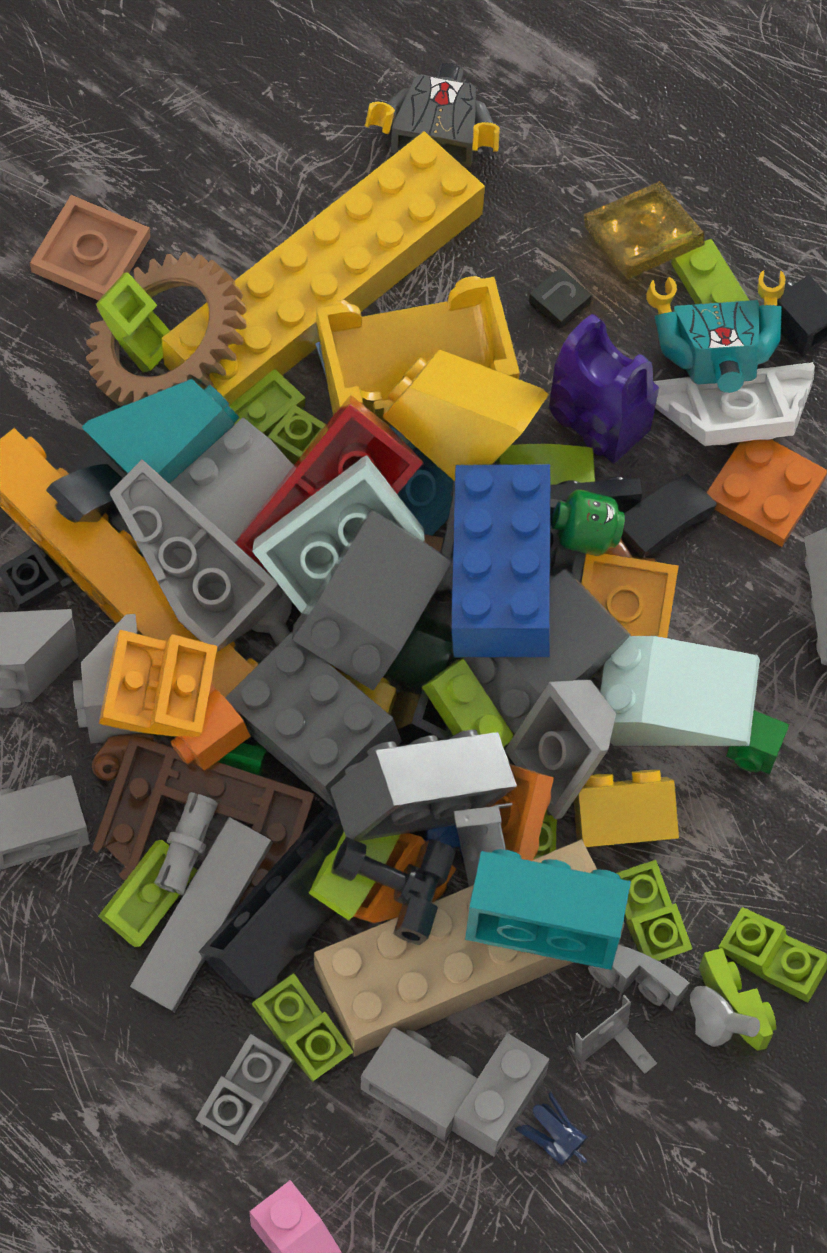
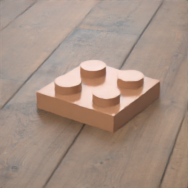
[30,195,150,301]

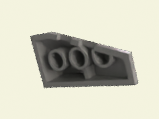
[109,459,282,652]

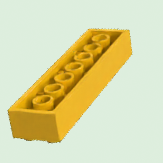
[162,131,485,406]

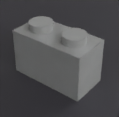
[0,775,90,870]
[361,1027,478,1142]
[452,1033,550,1157]

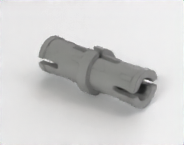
[154,792,218,895]

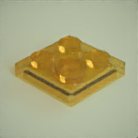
[584,181,705,279]

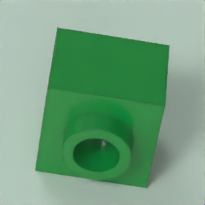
[726,710,790,774]

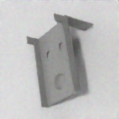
[453,803,513,887]
[568,995,657,1074]

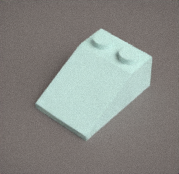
[600,636,760,746]

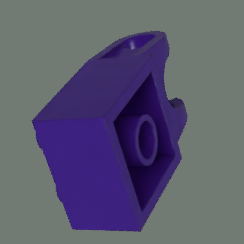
[548,314,659,464]

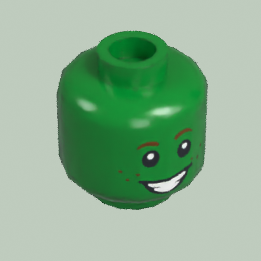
[552,489,625,556]

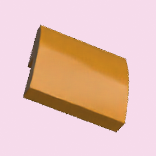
[99,630,217,737]

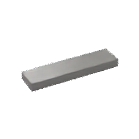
[130,817,273,1013]

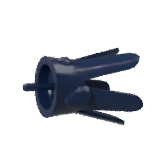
[515,1091,588,1166]

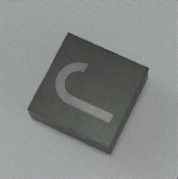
[529,267,592,329]

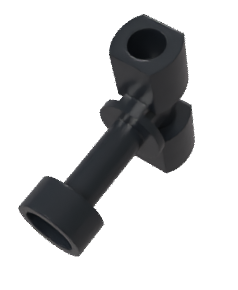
[331,837,456,945]

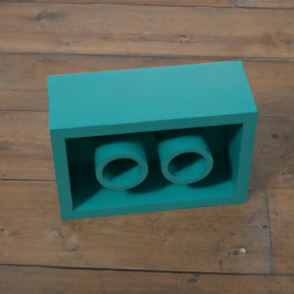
[465,849,631,970]

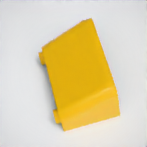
[316,276,520,426]

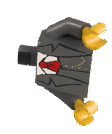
[365,63,500,168]

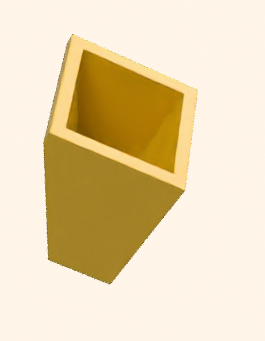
[382,349,549,481]

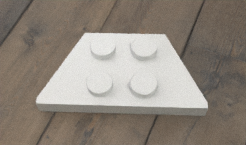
[653,362,815,446]

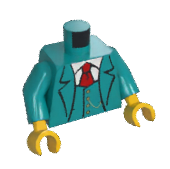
[646,271,786,393]

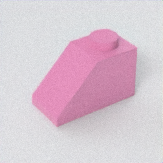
[250,1180,342,1253]

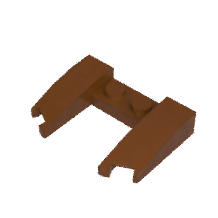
[92,734,315,912]

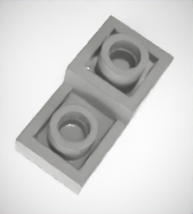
[588,945,690,1011]
[195,1034,295,1146]

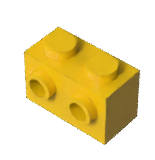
[574,769,679,847]

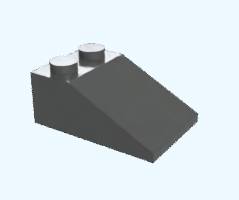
[292,509,452,691]
[464,569,631,734]

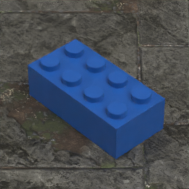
[452,464,551,657]

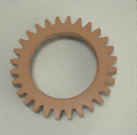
[86,252,247,406]

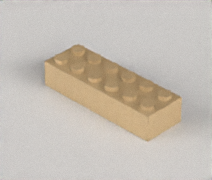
[314,839,624,1057]

